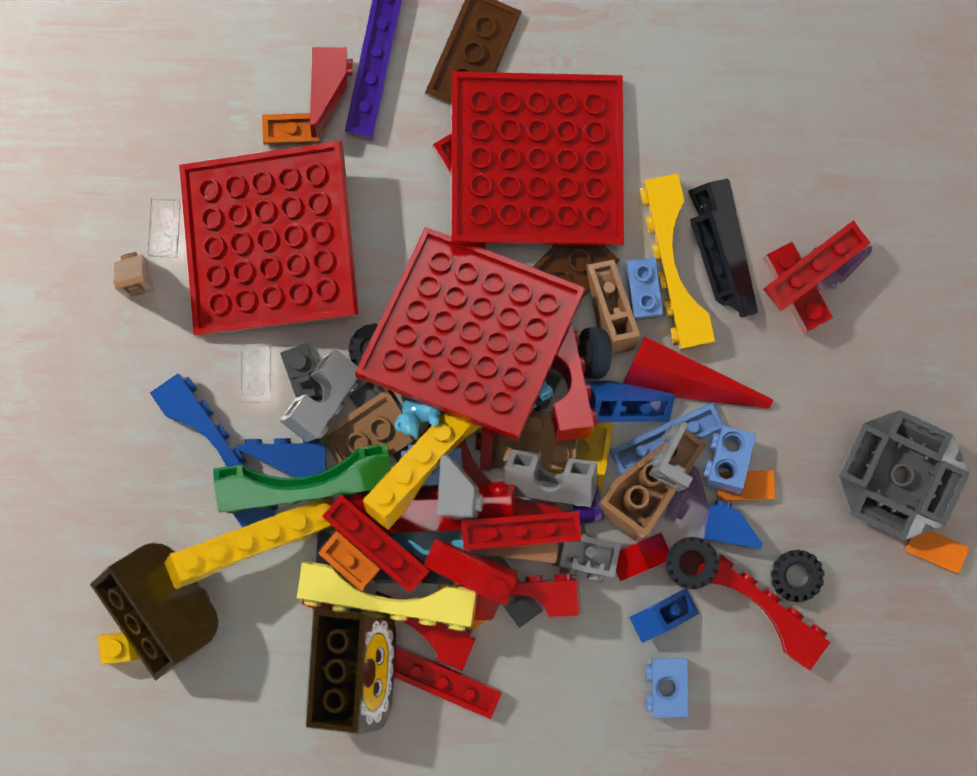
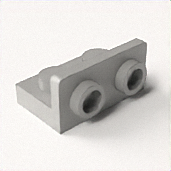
[552,535,621,582]

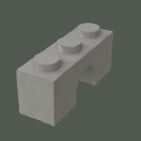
[280,349,360,442]
[505,449,597,507]

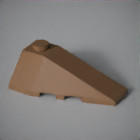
[598,429,707,541]

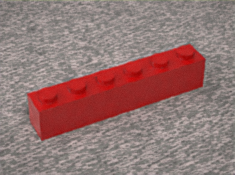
[342,482,518,533]

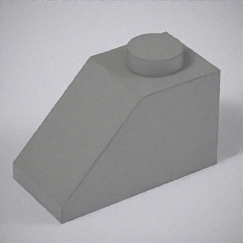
[437,455,483,518]

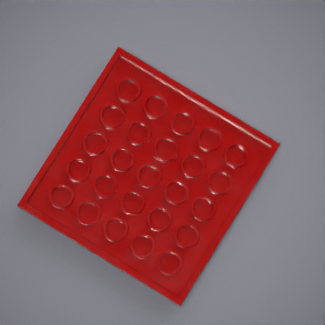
[451,71,624,246]
[179,141,359,336]
[355,227,585,441]

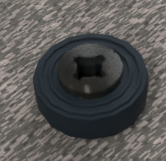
[577,327,612,379]

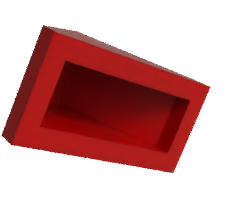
[615,532,669,582]

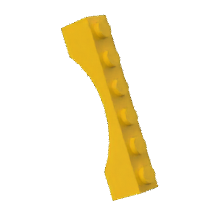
[639,173,715,351]
[363,412,482,529]
[164,496,335,590]

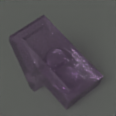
[662,466,709,522]

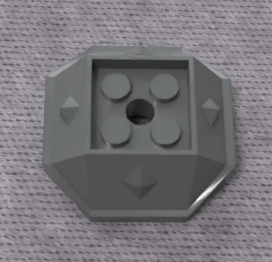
[838,410,970,540]

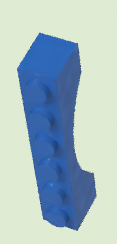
[150,373,279,527]

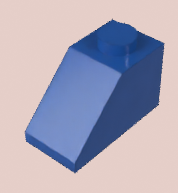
[702,500,762,549]
[629,589,699,643]

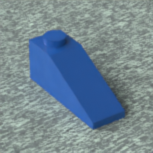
[585,381,675,422]

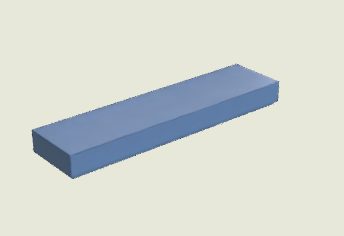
[609,402,724,475]

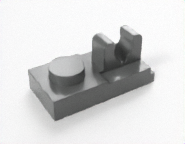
[280,343,323,401]

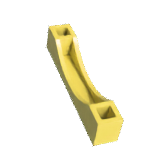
[297,561,478,631]

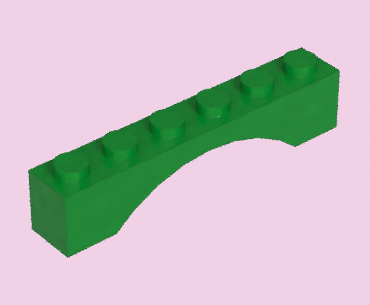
[213,443,391,513]

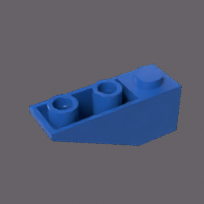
[238,438,327,477]

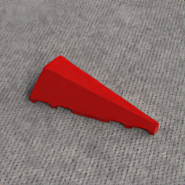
[623,336,774,409]

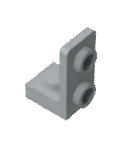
[649,421,693,492]

